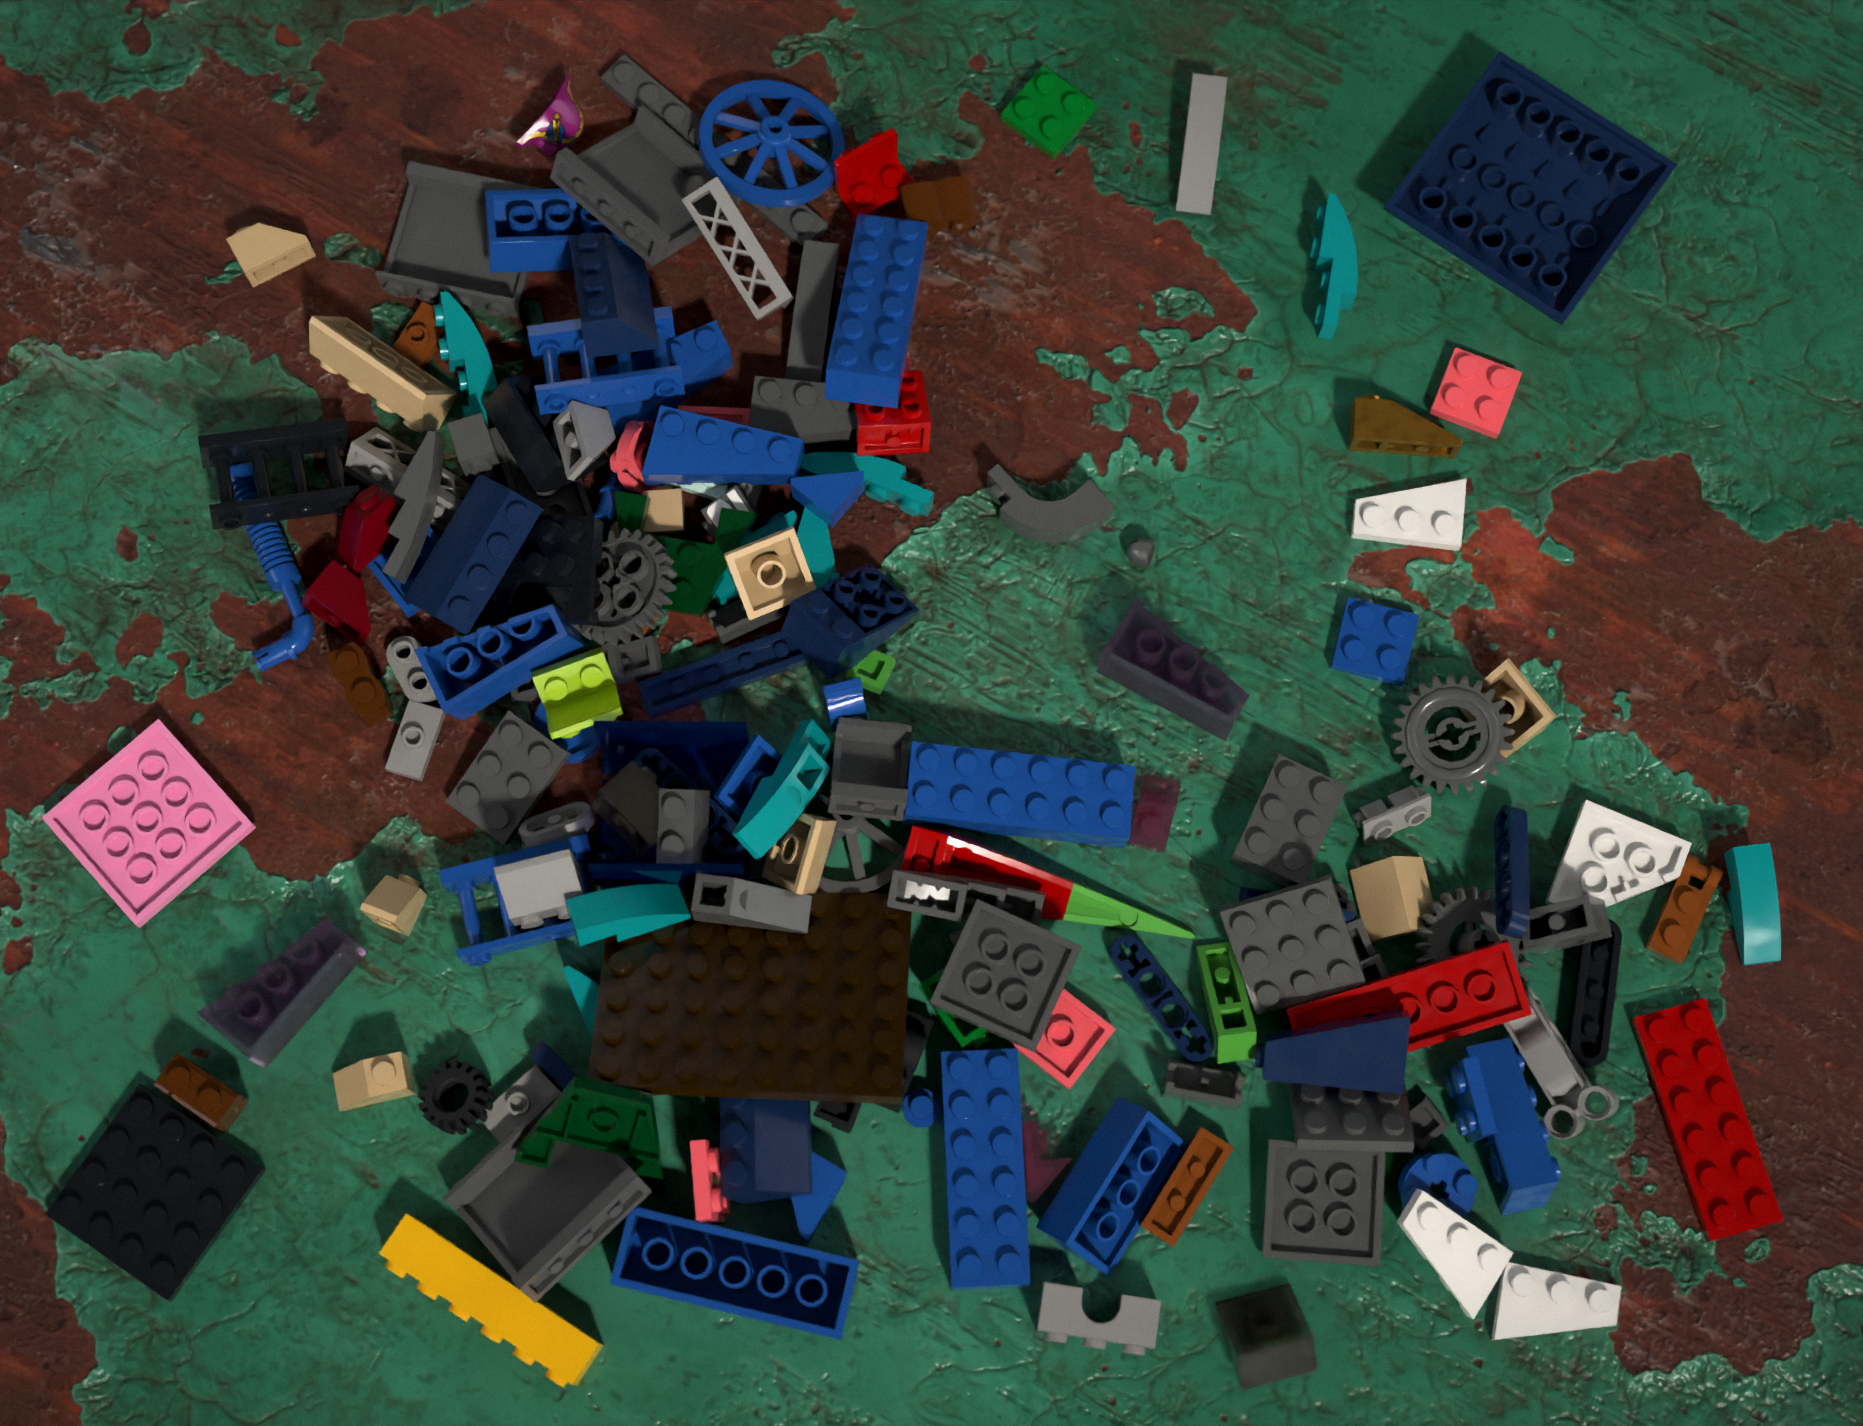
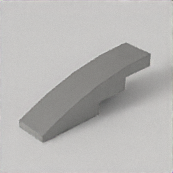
[1175,73,1228,216]

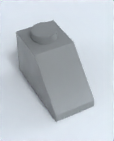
[552,400,616,481]

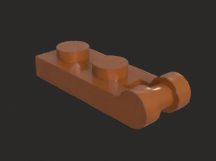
[1645,854,1723,964]

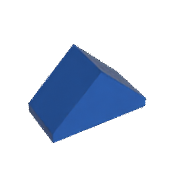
[790,471,865,528]

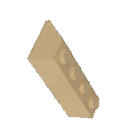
[309,316,458,433]

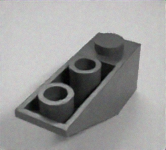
[691,873,812,934]

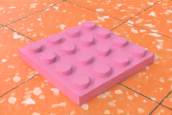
[42,719,256,928]

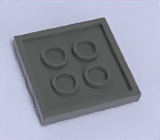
[1220,875,1366,1016]
[929,899,1082,1053]
[1261,1139,1386,1267]

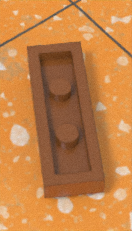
[1140,1127,1234,1248]

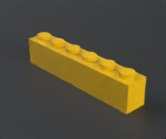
[379,1213,604,1388]

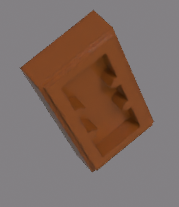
[392,301,444,370]

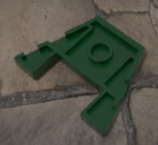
[615,491,756,617]
[514,1076,665,1195]

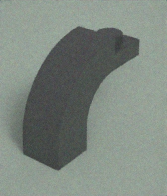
[986,464,1114,543]

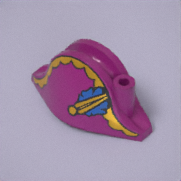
[514,75,584,157]

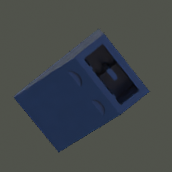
[781,563,919,679]

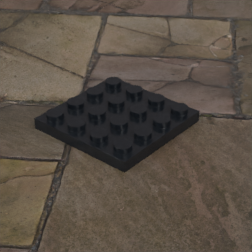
[45,1084,266,1302]

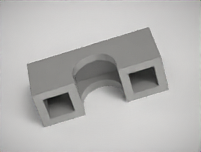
[1036,1282,1161,1356]

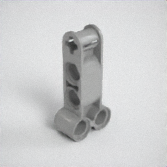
[1503,986,1619,1140]

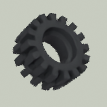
[418,1060,494,1135]

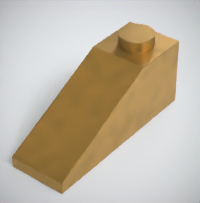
[1348,395,1462,458]

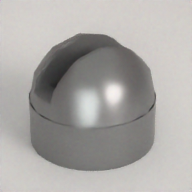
[1126,538,1156,568]

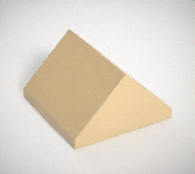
[723,526,816,621]
[1459,658,1556,758]
[761,811,837,895]
[1349,856,1433,943]

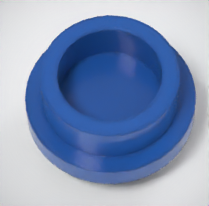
[903,1089,941,1128]

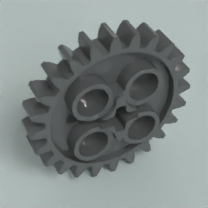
[562,528,677,647]

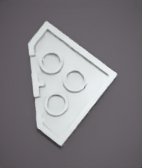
[1545,800,1692,907]

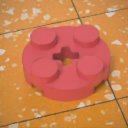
[610,420,663,494]

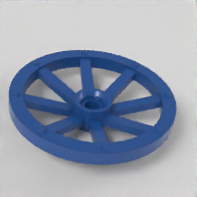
[698,80,845,207]

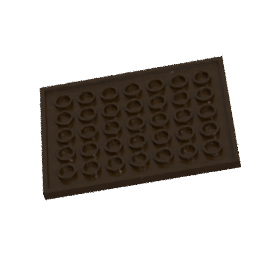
[588,883,912,1104]

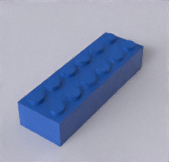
[825,213,928,408]
[902,741,1135,848]
[940,1048,1031,1290]
[610,1207,860,1341]

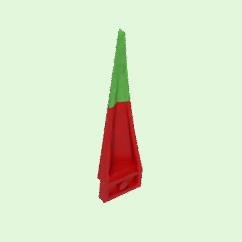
[901,822,1196,939]

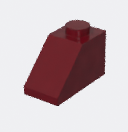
[336,484,400,574]
[301,559,371,647]

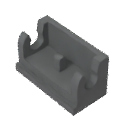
[706,598,787,647]
[1162,1058,1246,1111]

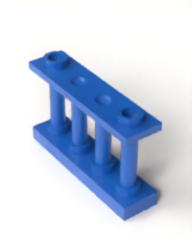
[527,306,685,415]
[439,833,594,966]

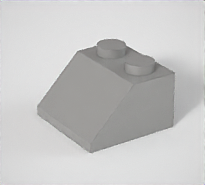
[494,849,586,929]

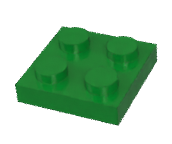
[1000,65,1098,159]

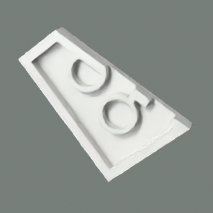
[1397,1189,1513,1320]

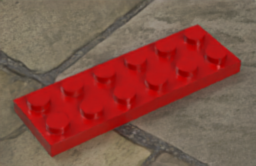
[1286,939,1532,1053]
[1630,998,1784,1242]

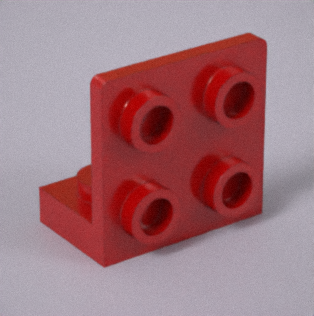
[833,128,914,223]
[854,370,931,456]

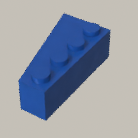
[597,320,734,449]
[642,405,805,485]
[414,604,585,721]
[1462,1037,1561,1216]

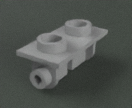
[1352,785,1431,845]

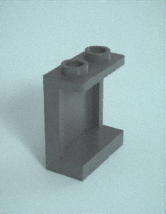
[828,716,912,821]

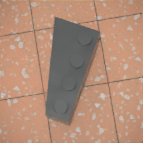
[748,376,857,450]

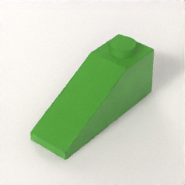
[1196,942,1257,1064]

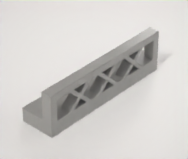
[681,177,795,321]
[343,427,472,532]

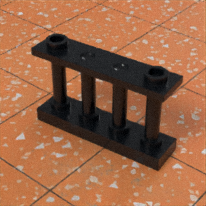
[198,418,360,530]

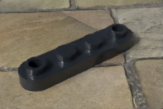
[1567,919,1622,1068]

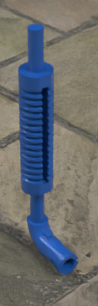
[229,463,315,672]

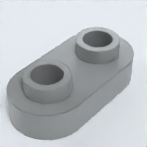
[386,636,437,705]
[519,802,595,848]

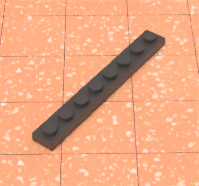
[600,54,828,252]

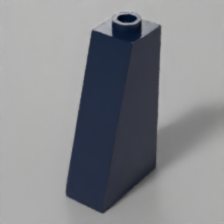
[1255,1010,1410,1094]

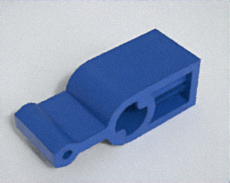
[822,677,867,732]

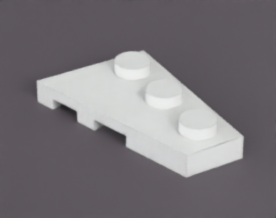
[1351,479,1467,551]
[1491,1262,1622,1340]

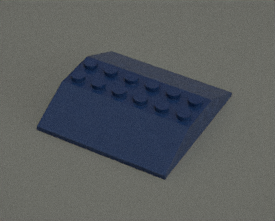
[1383,52,1677,325]

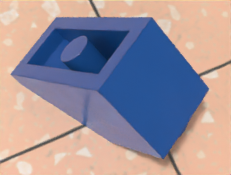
[791,1152,848,1243]

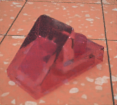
[1128,773,1181,854]
[1022,1121,1072,1203]

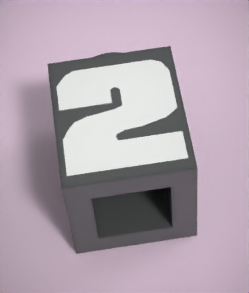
[701,485,764,540]

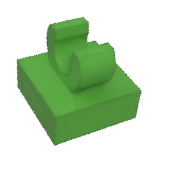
[846,650,896,695]

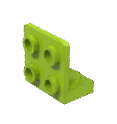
[531,647,623,739]

